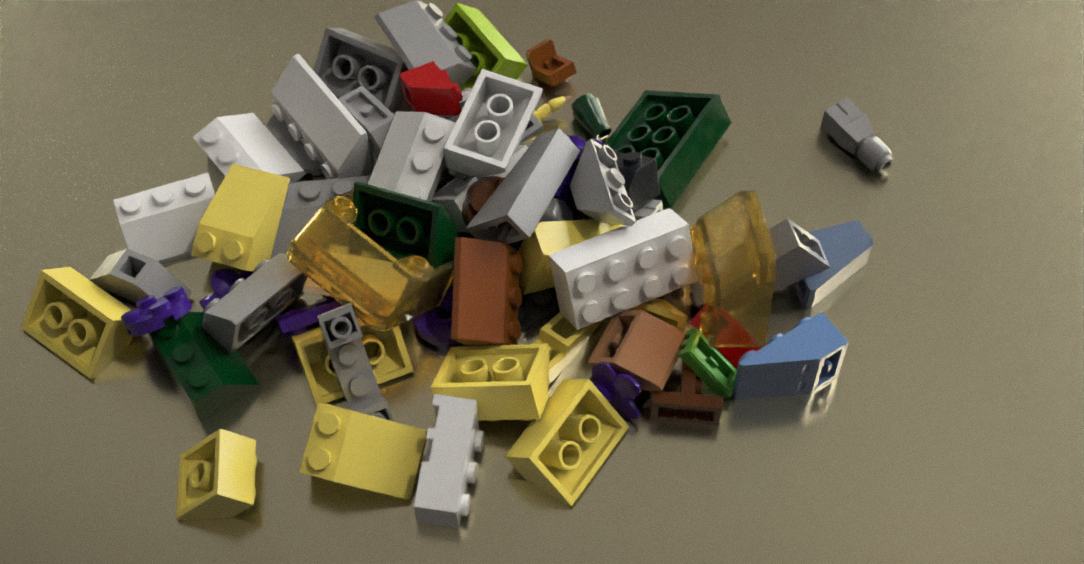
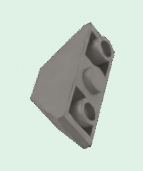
[570,139,636,226]
[90,249,192,303]

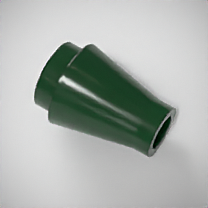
[571,94,612,140]

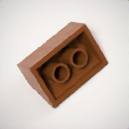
[451,237,523,346]

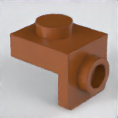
[526,39,577,87]

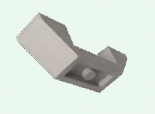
[338,86,395,159]
[317,303,394,421]

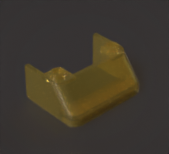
[286,190,454,331]

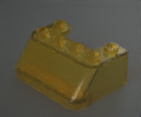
[690,190,776,347]

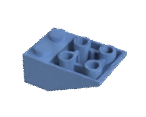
[732,312,849,400]

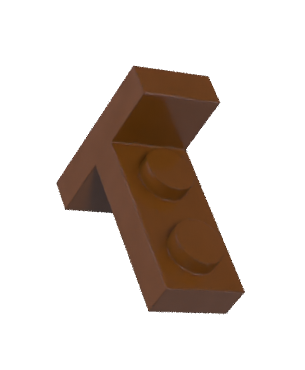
[650,348,723,425]

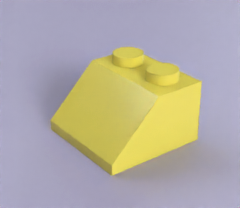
[176,428,257,521]

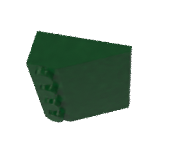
[604,90,732,208]

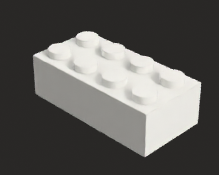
[549,208,697,330]

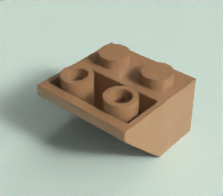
[587,310,688,391]

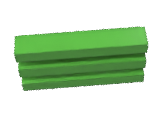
[678,327,737,399]

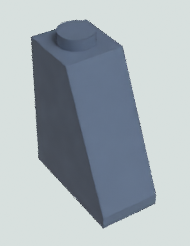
[794,219,873,309]

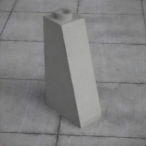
[466,128,580,244]
[690,218,830,311]

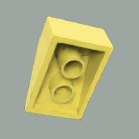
[191,163,290,272]
[299,402,427,500]

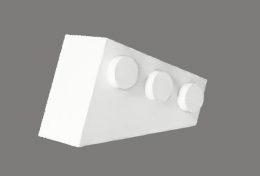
[414,394,484,528]

